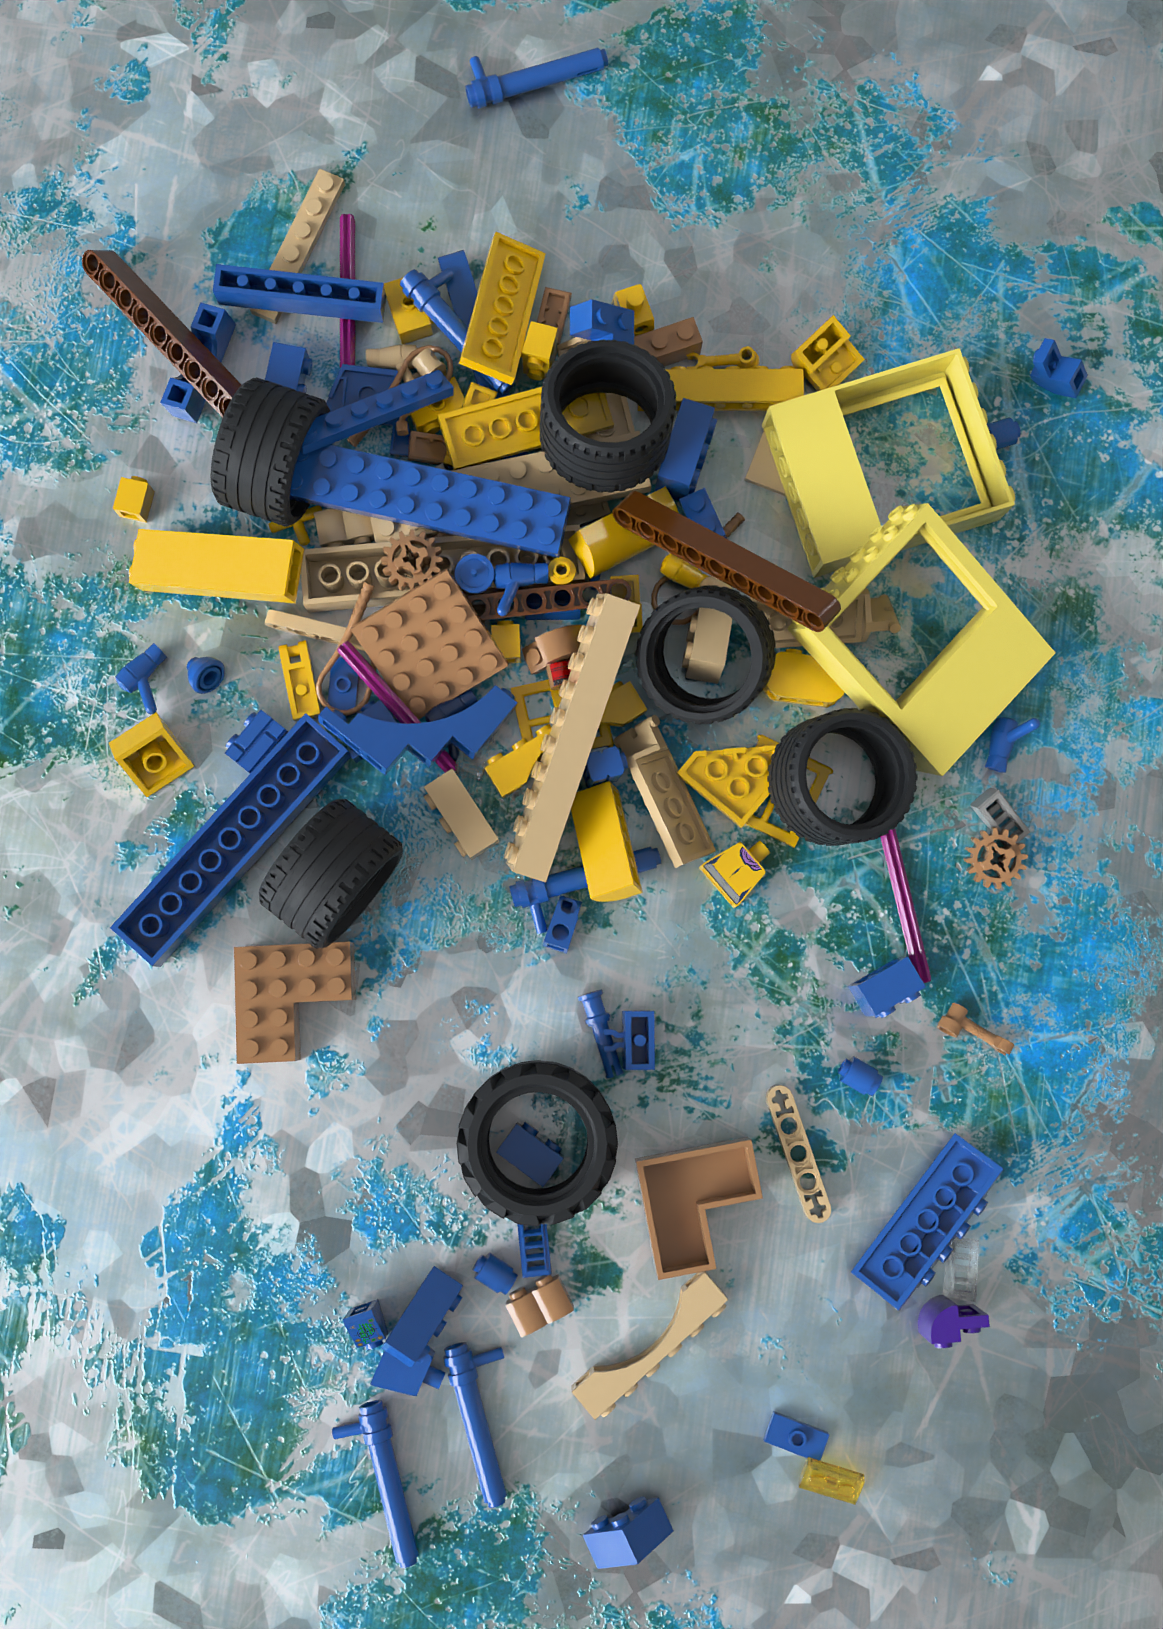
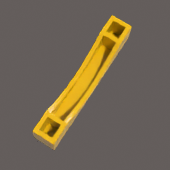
[485,681,648,799]

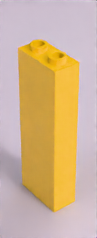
[129,529,304,603]

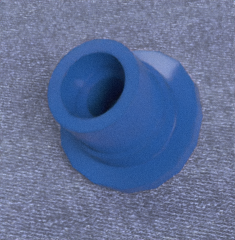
[454,554,494,594]

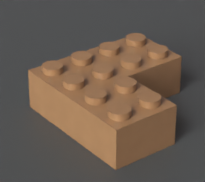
[234,942,356,1064]
[635,1137,763,1280]

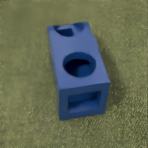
[543,895,582,954]

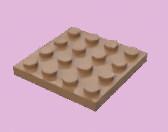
[351,568,509,720]

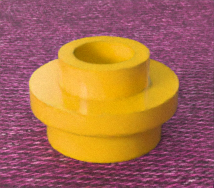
[548,557,576,585]

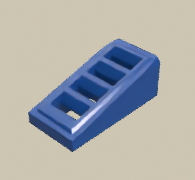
[517,1224,552,1278]

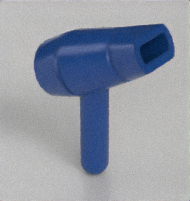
[493,562,549,616]
[115,643,167,715]
[985,717,1040,773]

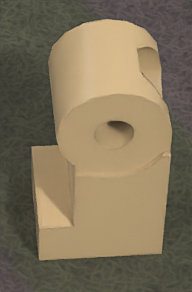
[412,348,447,379]

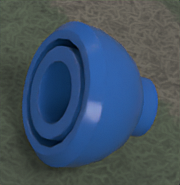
[187,657,225,694]

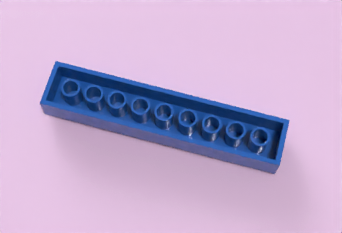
[290,445,571,558]
[110,713,351,967]

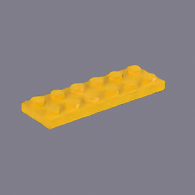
[459,232,546,385]
[438,386,614,470]

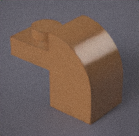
[521,625,582,675]

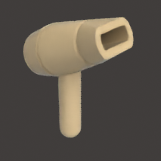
[366,344,417,383]

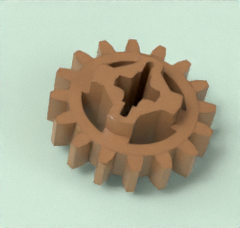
[381,529,444,591]
[964,827,1028,889]

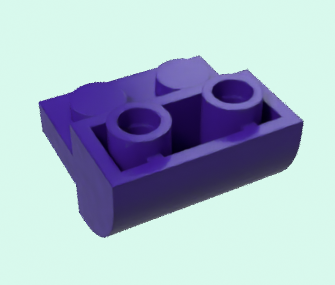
[918,1294,990,1348]

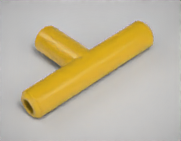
[268,505,322,546]

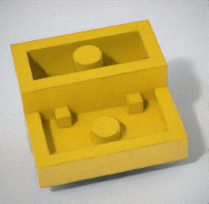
[791,315,865,391]

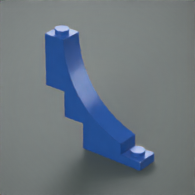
[318,685,517,776]

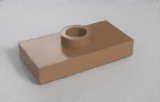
[537,287,572,345]
[408,431,453,467]

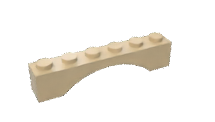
[571,1271,728,1420]

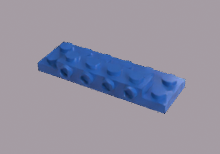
[851,1133,1004,1311]

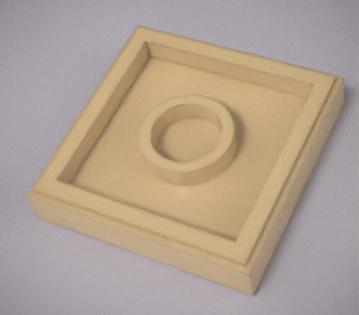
[744,431,785,496]

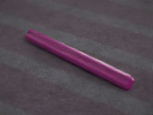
[340,214,355,368]
[337,641,458,773]
[880,828,931,983]

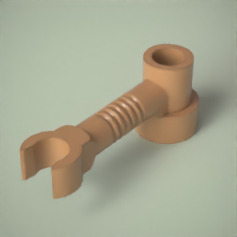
[937,1003,1014,1055]

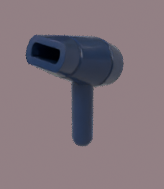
[425,690,478,762]

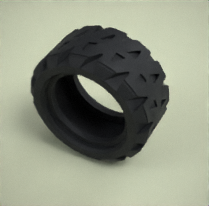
[456,1060,618,1226]

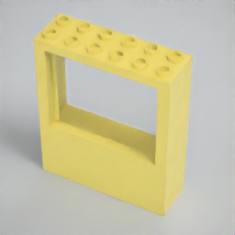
[761,348,1015,578]
[787,503,1055,776]

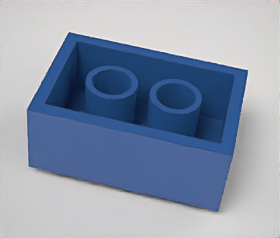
[655,398,718,501]

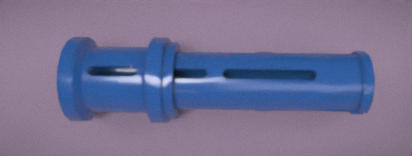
[578,989,624,1079]

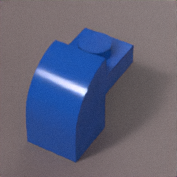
[1030,338,1088,398]

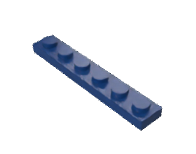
[300,370,454,455]

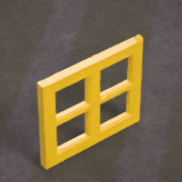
[510,679,614,761]
[745,734,833,848]

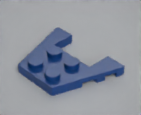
[326,364,411,457]

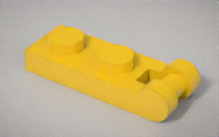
[278,640,321,721]

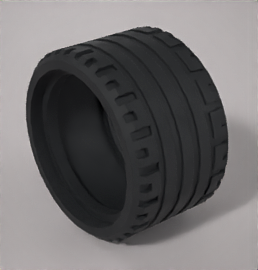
[540,339,676,493]
[210,377,330,527]
[635,585,776,724]
[767,708,918,846]
[259,799,403,949]

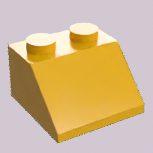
[109,712,194,797]

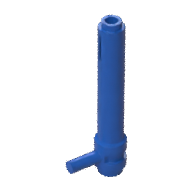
[465,48,608,109]
[400,268,515,394]
[509,846,661,934]
[443,1342,507,1508]
[332,1400,419,1568]

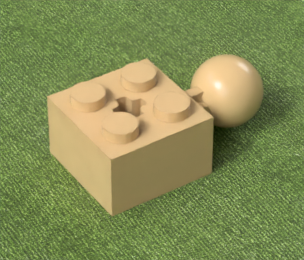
[682,576,733,684]

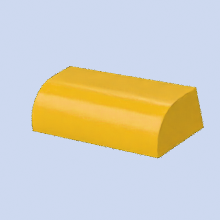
[568,486,679,579]
[571,781,643,902]

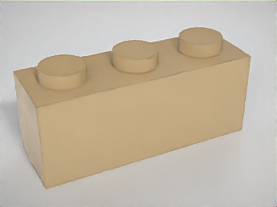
[423,769,500,860]

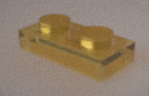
[799,1457,865,1505]

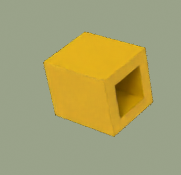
[113,476,155,523]
[491,620,521,664]

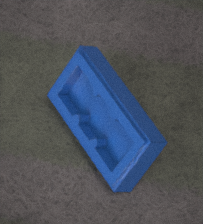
[328,657,359,715]
[763,1411,829,1463]

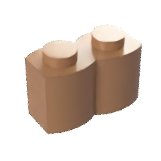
[506,1274,574,1337]

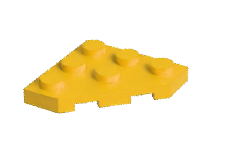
[676,745,776,828]

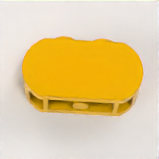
[763,649,845,708]

